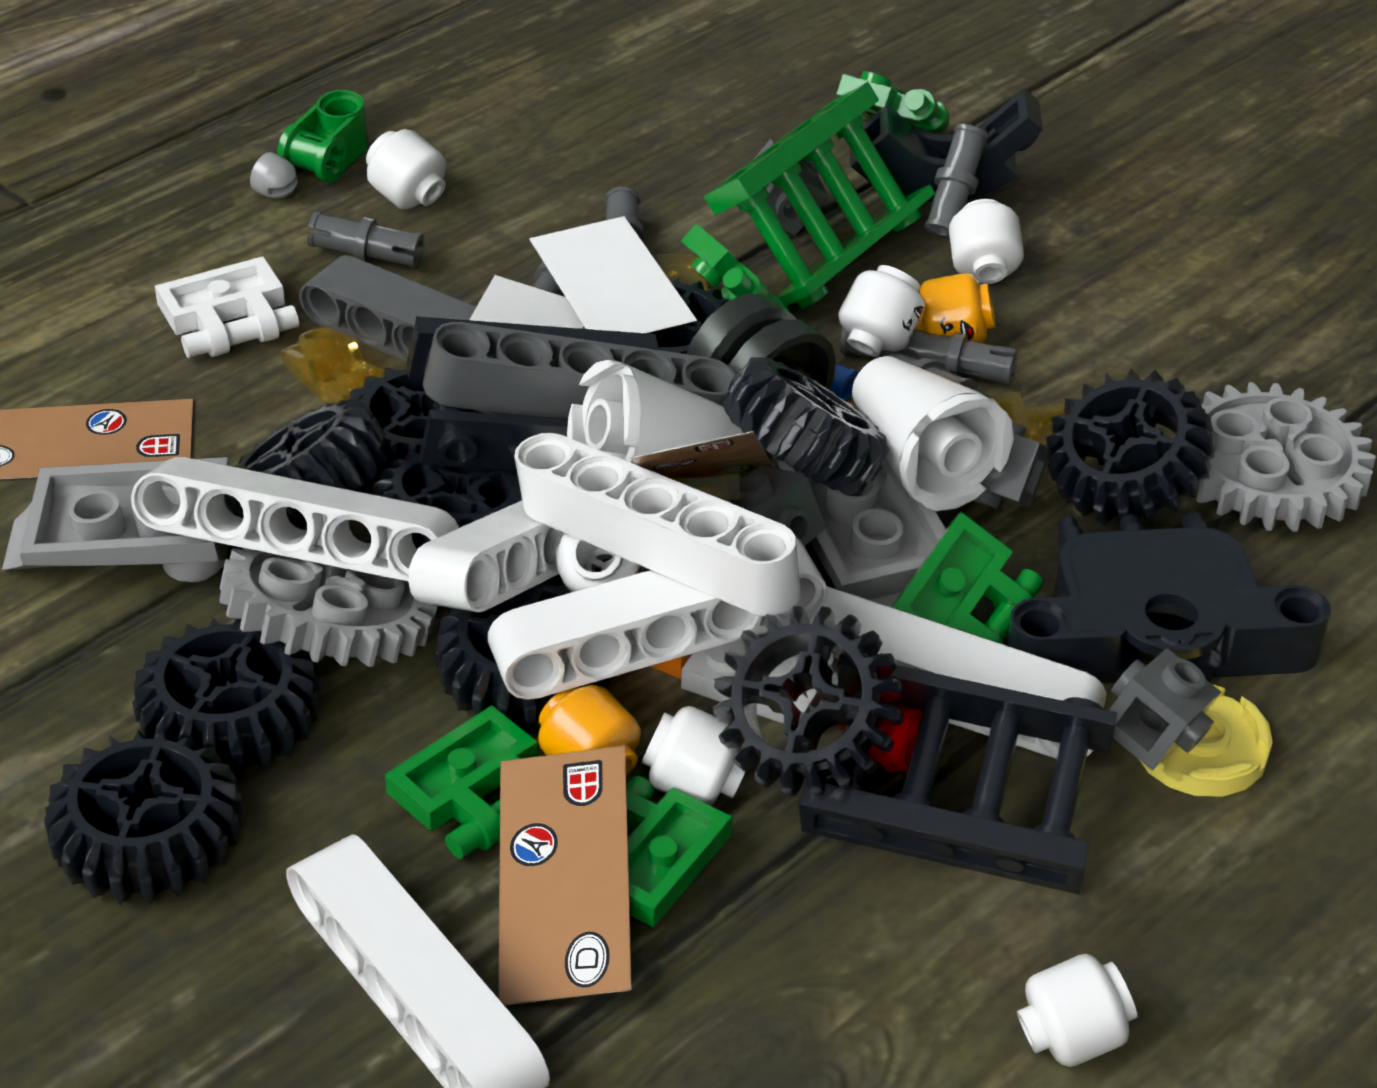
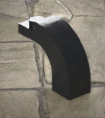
[850,88,1043,202]

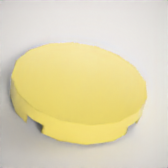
[1139,684,1273,797]

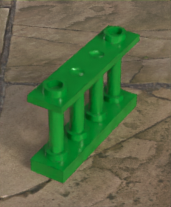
[704,82,936,309]

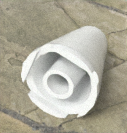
[852,356,1014,511]
[567,360,742,481]

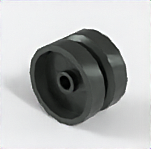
[686,293,836,390]

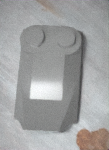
[772,455,946,607]
[2,457,233,582]

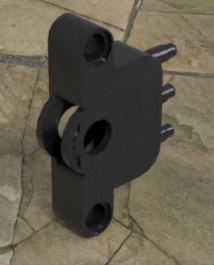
[1006,511,1331,683]

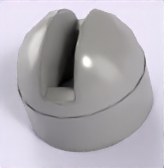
[250,152,298,200]

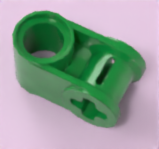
[277,90,369,183]

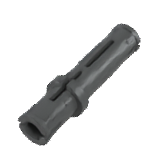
[840,328,1018,386]

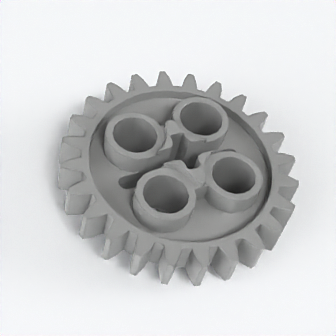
[1174,382,1376,532]
[219,548,437,667]

